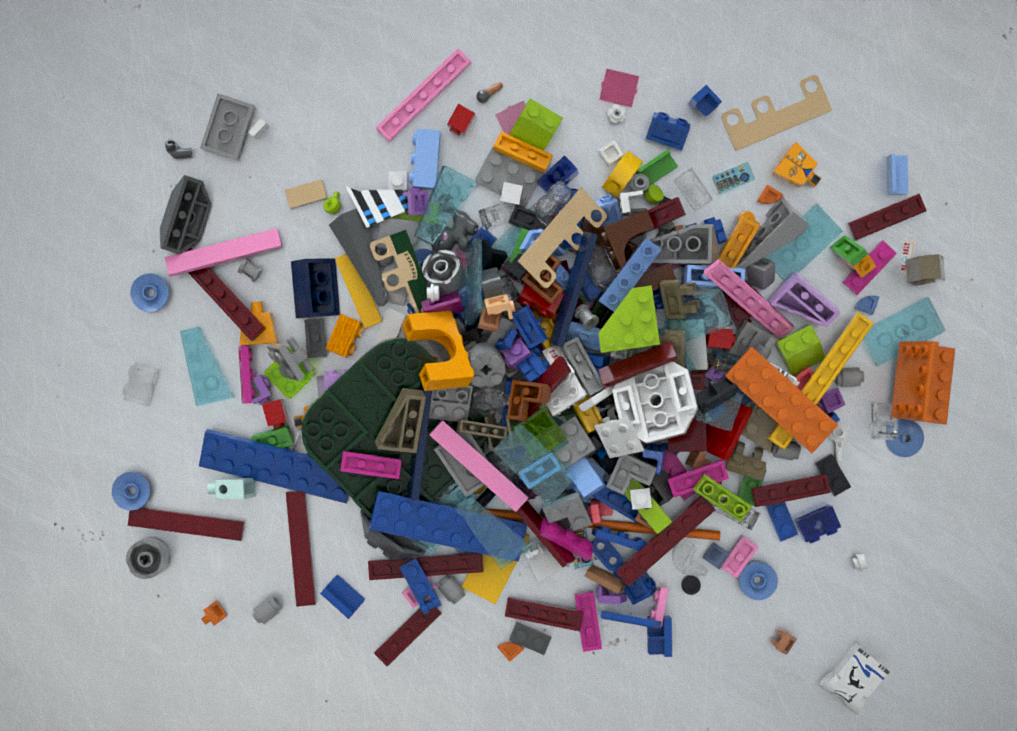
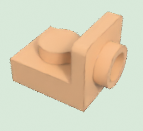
[484,294,515,320]

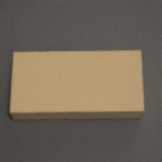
[285,179,327,209]

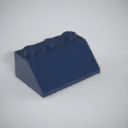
[291,258,340,319]

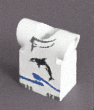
[819,642,890,715]

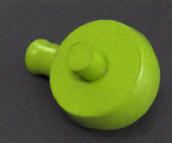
[323,191,341,214]

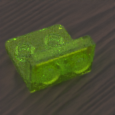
[264,346,317,399]

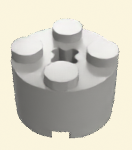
[422,250,465,295]
[468,342,505,388]
[126,538,169,579]

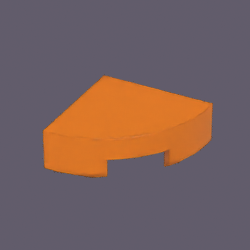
[757,185,784,204]
[497,642,524,662]

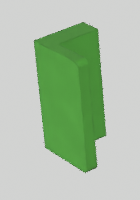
[636,149,678,186]

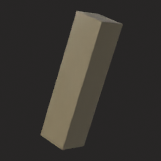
[456,420,508,440]

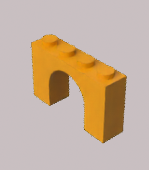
[403,311,474,391]

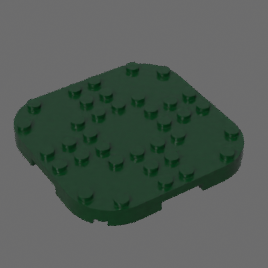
[302,338,489,518]

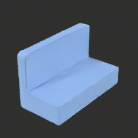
[887,154,908,195]

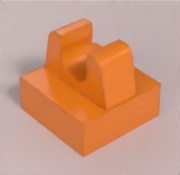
[201,600,227,626]

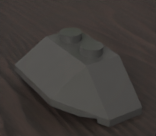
[160,175,211,254]
[360,509,426,560]

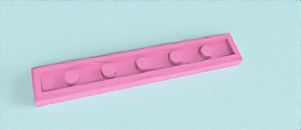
[376,48,472,142]
[164,228,282,277]
[704,259,794,340]
[429,420,529,512]

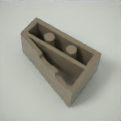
[905,254,945,286]
[375,388,426,453]
[741,402,778,452]

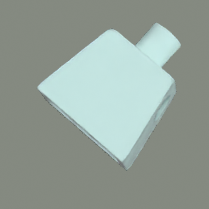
[207,478,256,499]

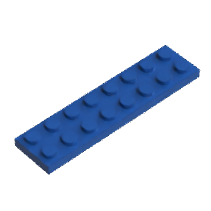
[199,429,349,504]
[369,491,527,562]

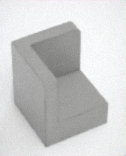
[748,258,775,290]

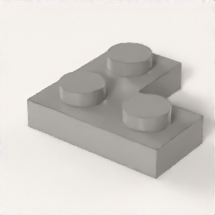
[553,416,597,470]
[606,454,657,495]
[542,492,592,531]

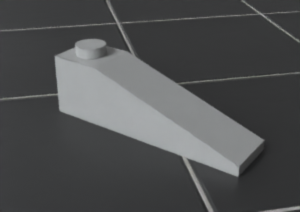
[737,197,809,269]
[637,224,718,265]

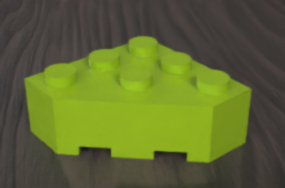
[598,286,660,353]

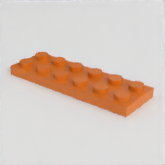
[724,346,838,454]

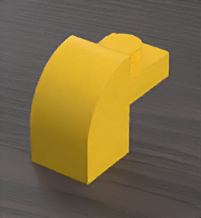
[602,151,643,198]

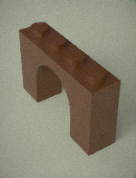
[601,209,677,291]

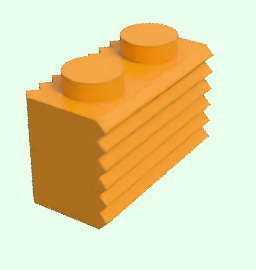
[325,314,364,358]

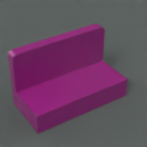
[421,291,464,314]

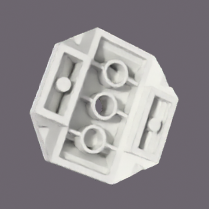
[612,361,698,444]

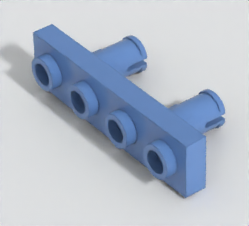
[599,238,662,312]

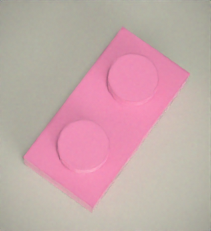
[721,535,759,578]
[650,587,668,627]

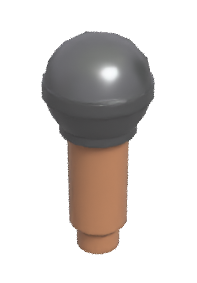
[476,82,503,103]

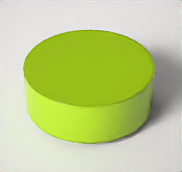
[645,184,664,204]

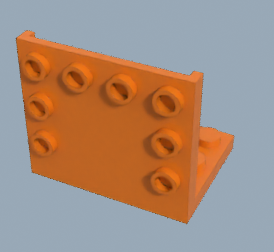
[891,341,955,425]

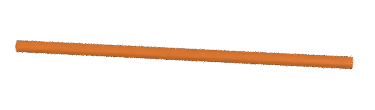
[453,505,721,541]

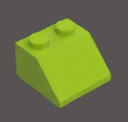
[509,99,563,151]
[774,325,825,376]

